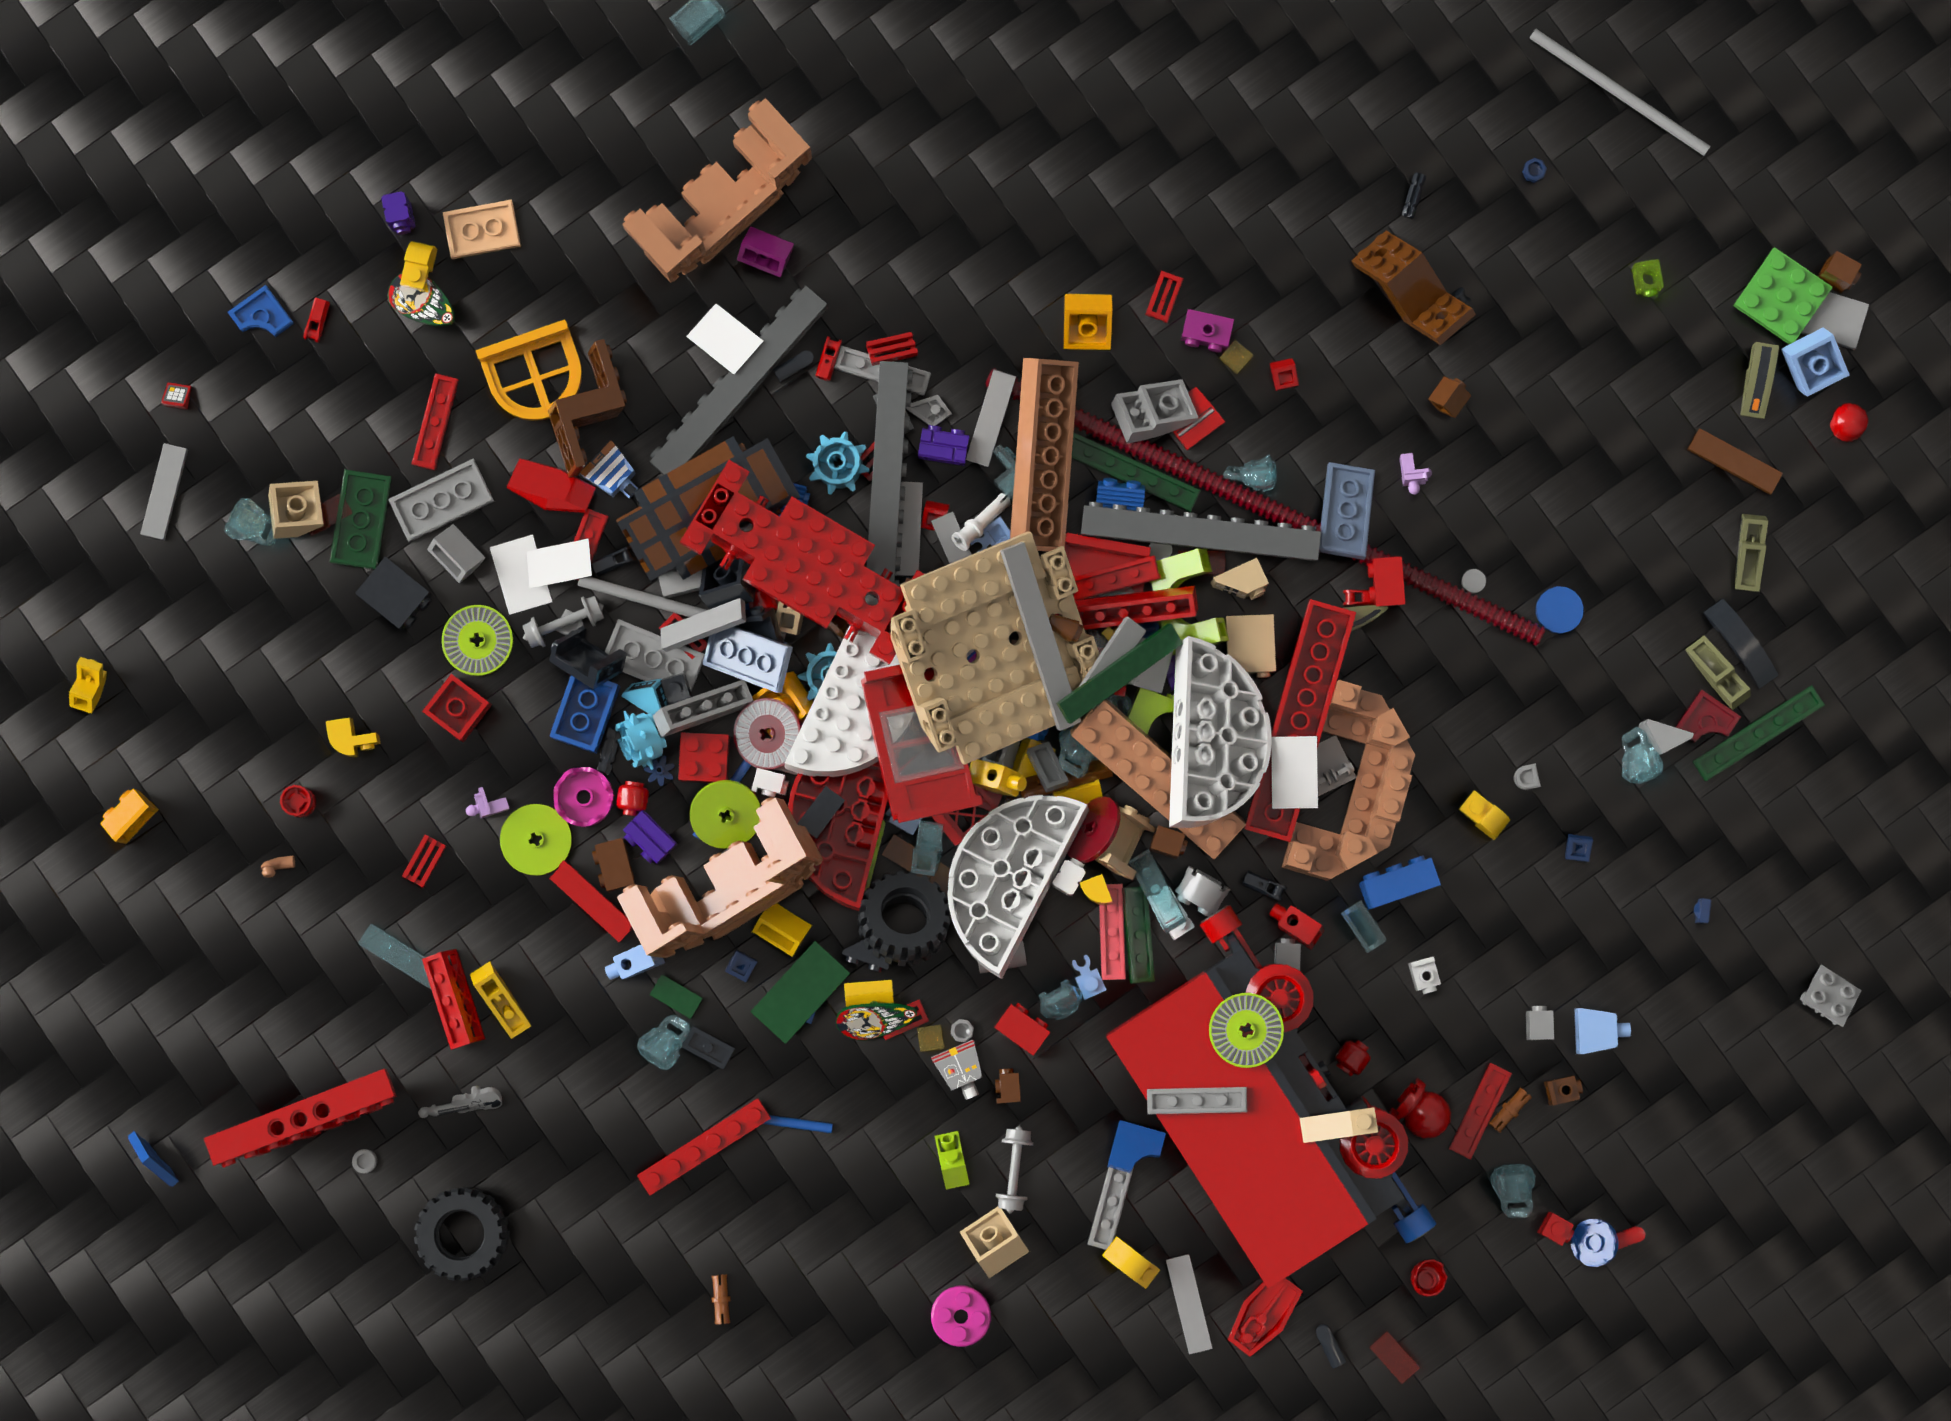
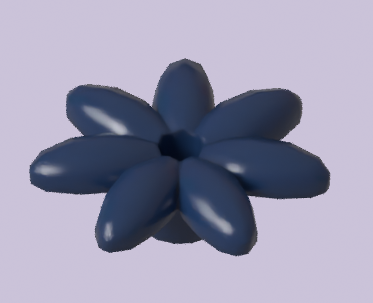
[644,755,675,786]

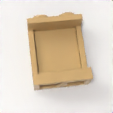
[1224,614,1276,678]
[1095,805,1156,880]

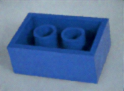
[549,676,621,754]
[1359,855,1441,910]

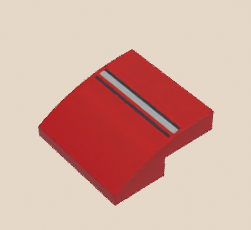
[1171,387,1225,451]

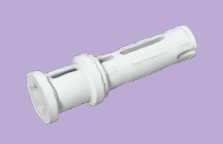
[951,493,1011,551]

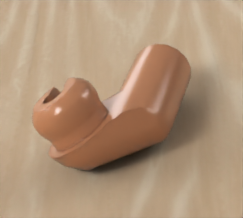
[261,856,295,878]

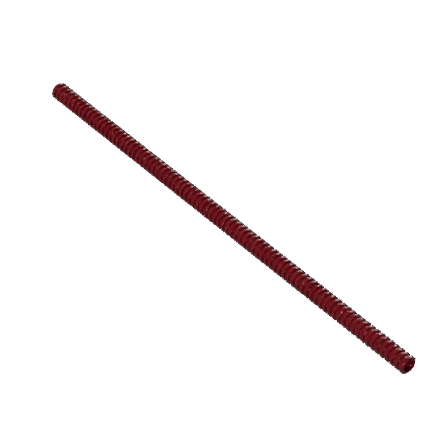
[985,368,1545,646]

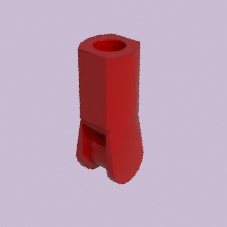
[304,298,330,343]
[815,336,842,381]
[1343,590,1375,606]
[1616,1226,1646,1249]

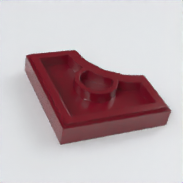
[1675,690,1741,742]

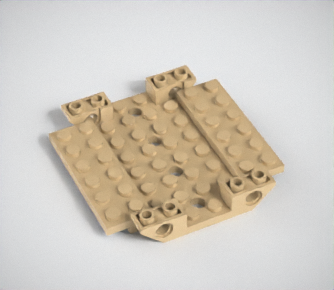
[891,531,1100,764]

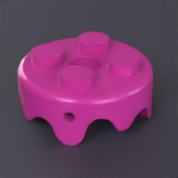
[554,767,614,827]
[931,1285,991,1347]

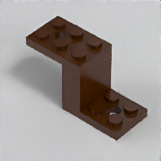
[1351,230,1476,345]
[548,339,627,478]

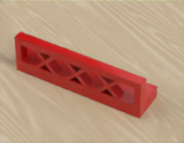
[549,860,633,943]
[422,949,485,1050]

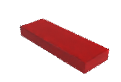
[574,509,609,581]

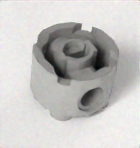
[1175,866,1230,917]

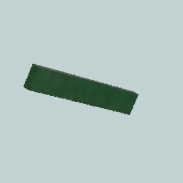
[1072,432,1201,513]
[1056,623,1183,724]
[1692,685,1825,781]

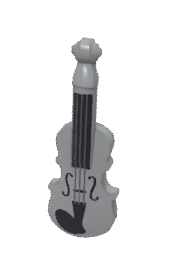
[418,1086,502,1118]

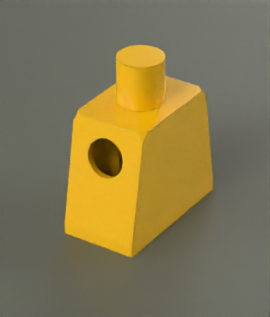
[969,759,1027,797]

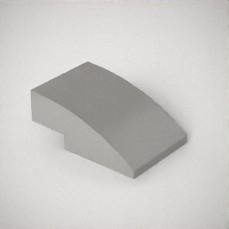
[1111,379,1199,443]

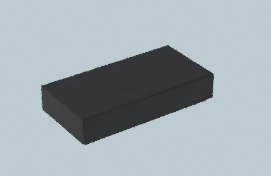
[797,786,845,839]

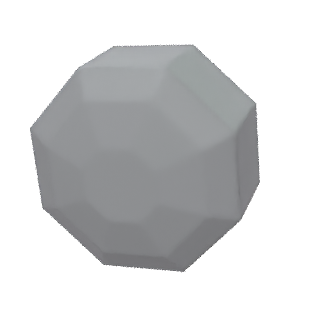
[951,1019,974,1042]

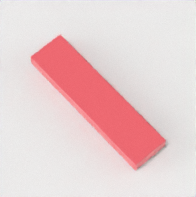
[1099,884,1126,980]

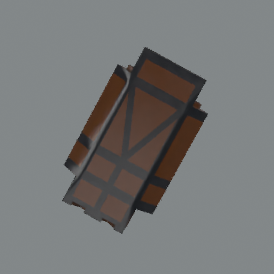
[616,437,800,581]

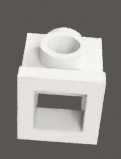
[751,768,789,798]
[1408,957,1441,994]

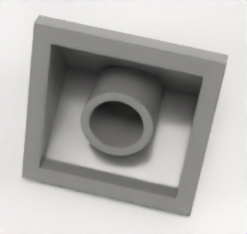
[1638,719,1694,757]

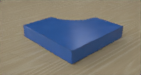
[228,285,294,337]
[1107,1120,1166,1173]
[128,1131,179,1187]

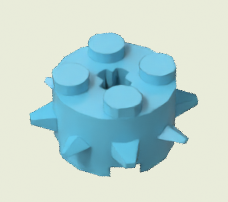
[806,431,869,495]
[798,643,837,701]
[615,711,667,770]

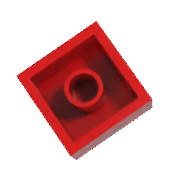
[1367,556,1405,607]
[422,674,492,742]
[678,732,730,783]
[994,1003,1050,1056]

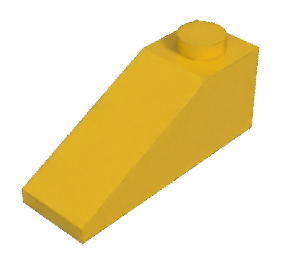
[470,962,531,1039]

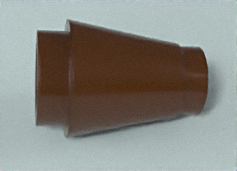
[1049,613,1084,643]

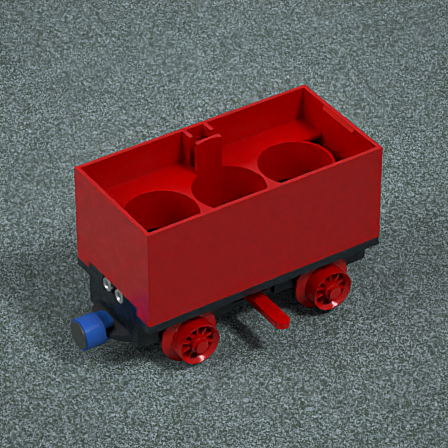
[1106,905,1436,1289]

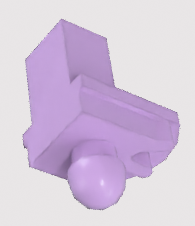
[1400,453,1432,495]
[466,787,509,819]

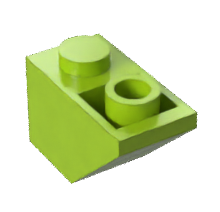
[935,1131,969,1190]

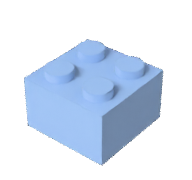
[1781,328,1849,397]

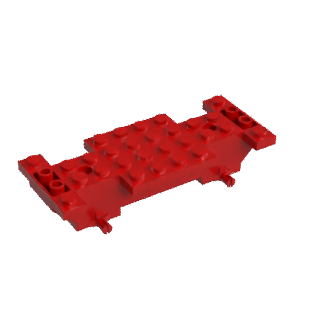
[680,460,925,665]

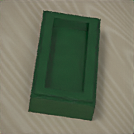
[650,974,703,1019]

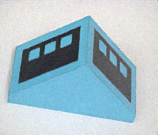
[622,679,669,715]

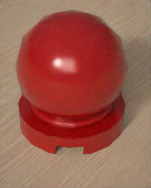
[1389,1078,1451,1138]

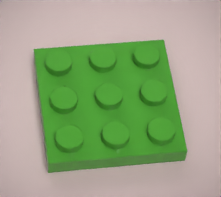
[1733,247,1833,344]

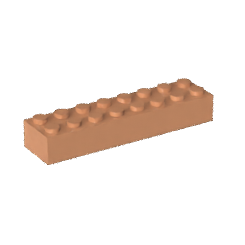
[1010,358,1079,551]
[1070,699,1246,859]

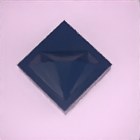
[1565,834,1593,862]
[1694,898,1712,924]
[725,949,757,982]

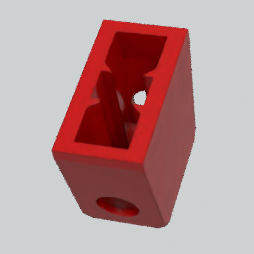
[1269,903,1324,950]

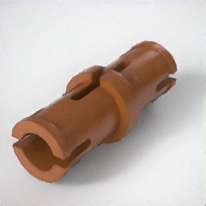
[1489,1087,1532,1133]
[712,1274,731,1324]

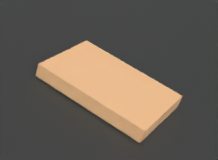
[443,200,521,259]

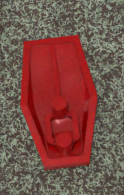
[507,458,596,513]
[1227,1278,1303,1357]

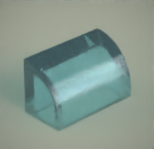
[669,0,726,46]
[1341,900,1387,953]

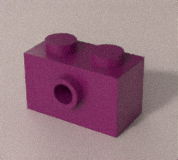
[737,226,794,277]
[1181,309,1234,353]

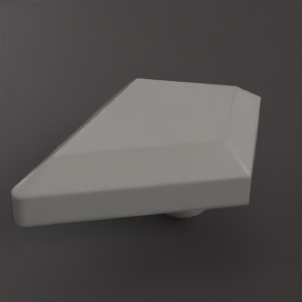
[906,395,952,426]

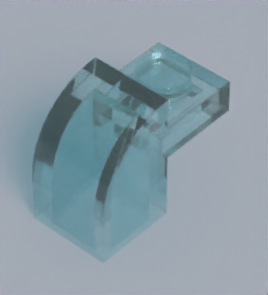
[993,445,1016,501]
[911,821,944,876]

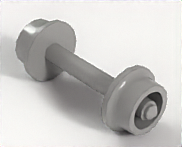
[523,596,604,648]
[996,1125,1033,1214]

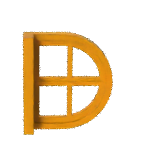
[476,320,582,421]

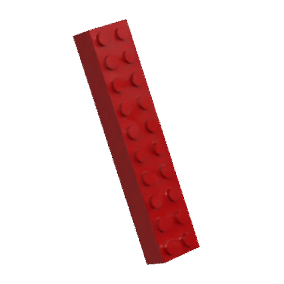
[1244,599,1356,842]

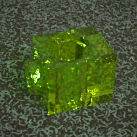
[1632,259,1664,297]

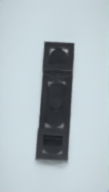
[1703,599,1779,689]

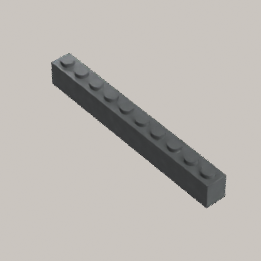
[650,286,828,475]
[867,361,913,599]
[1081,502,1321,561]

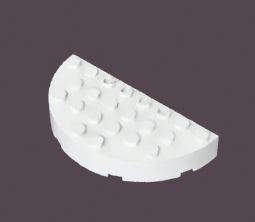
[785,595,916,777]
[1169,636,1272,828]
[948,795,1089,979]

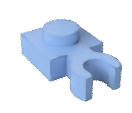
[970,516,1011,552]
[1072,955,1106,1000]

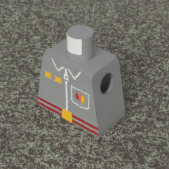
[931,1040,982,1100]

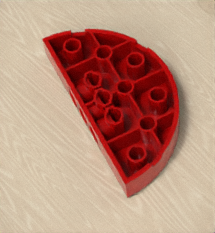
[788,737,904,911]
[204,1068,397,1168]

